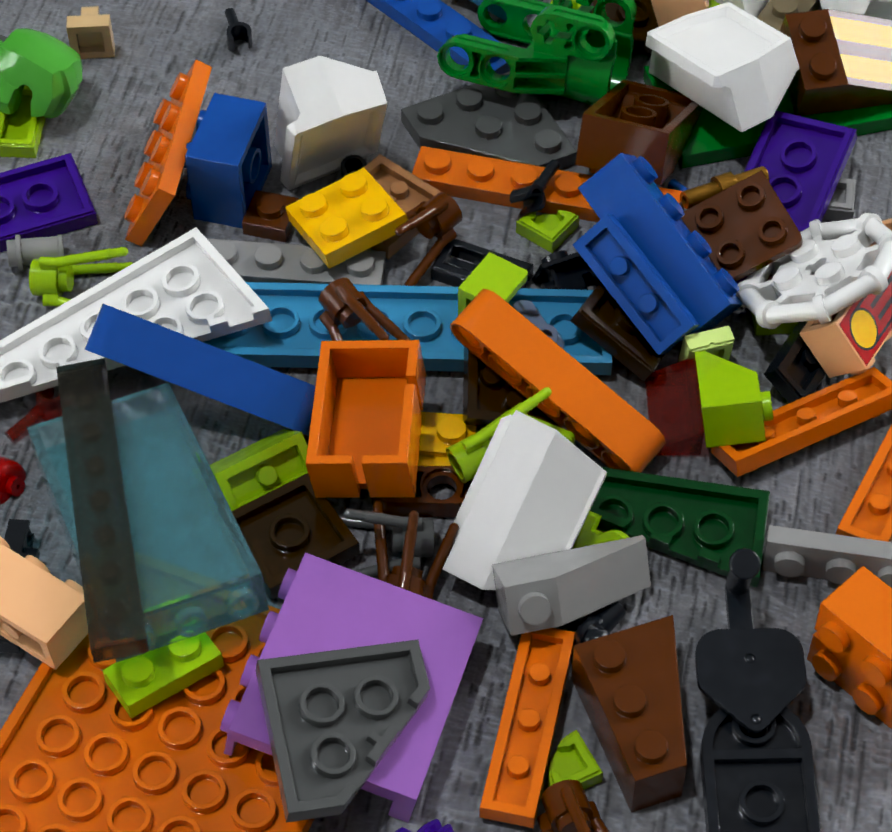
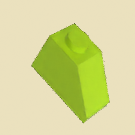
[695,351,773,448]

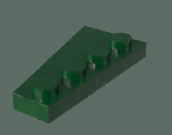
[590,467,770,588]

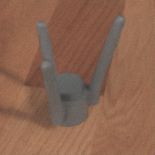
[339,509,434,577]

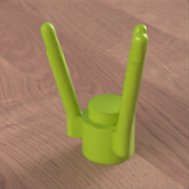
[29,247,133,307]
[446,387,552,483]

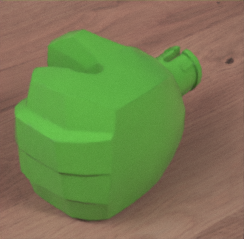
[0,28,83,119]

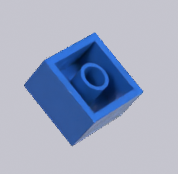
[183,93,272,229]

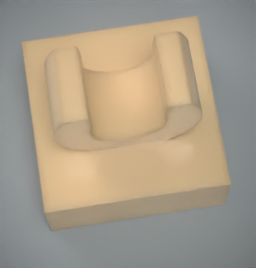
[66,6,115,59]

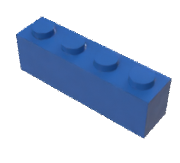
[578,153,743,335]

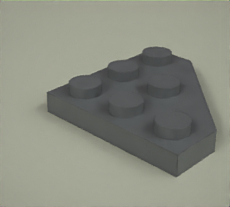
[401,71,577,170]
[255,639,430,823]

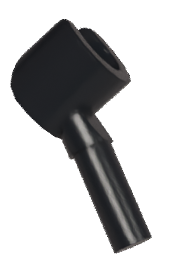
[225,8,252,52]
[341,155,367,178]
[509,159,560,215]

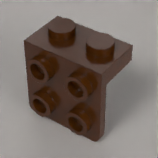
[681,170,803,281]

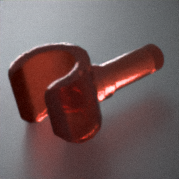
[5,387,65,442]

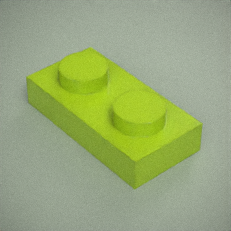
[102,619,224,719]

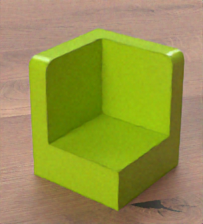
[458,252,528,315]

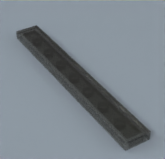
[56,358,149,663]

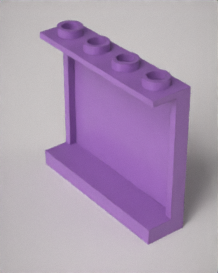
[220,552,483,823]

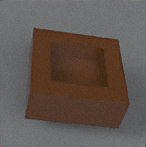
[242,190,299,242]

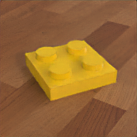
[285,167,408,269]

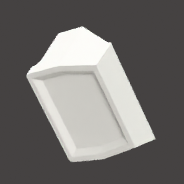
[645,2,800,132]
[274,56,387,190]
[442,410,607,590]

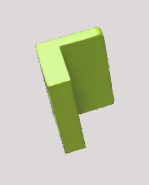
[199,429,308,514]

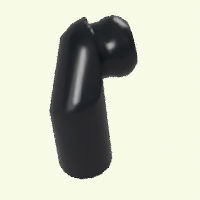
[574,601,626,645]

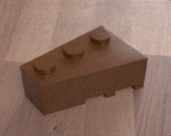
[571,615,687,813]

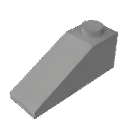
[492,535,651,636]

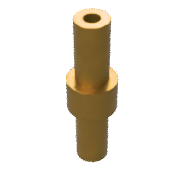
[680,166,769,209]

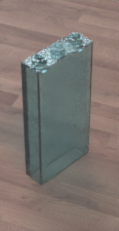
[27,383,269,663]

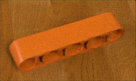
[450,289,666,473]

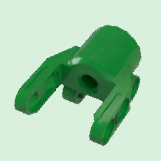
[437,0,637,105]

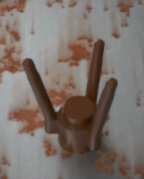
[395,192,463,286]
[319,277,411,341]
[373,501,459,600]
[537,779,609,832]

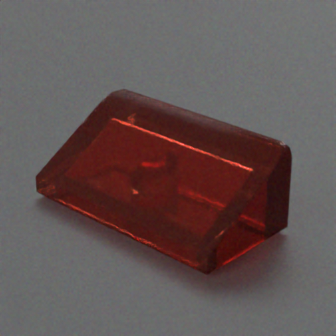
[645,358,704,456]

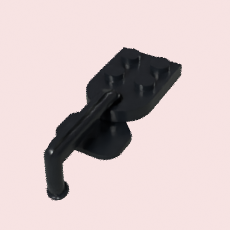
[695,548,821,832]

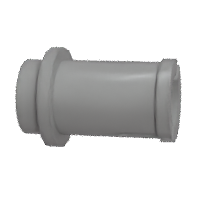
[6,234,65,271]

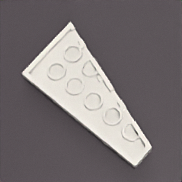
[0,227,273,403]

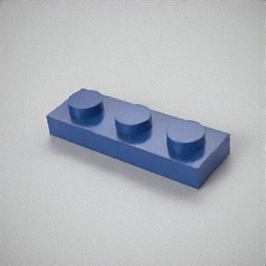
[573,214,700,356]

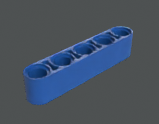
[85,304,315,436]

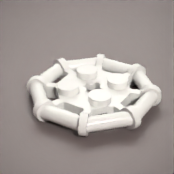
[736,213,892,329]

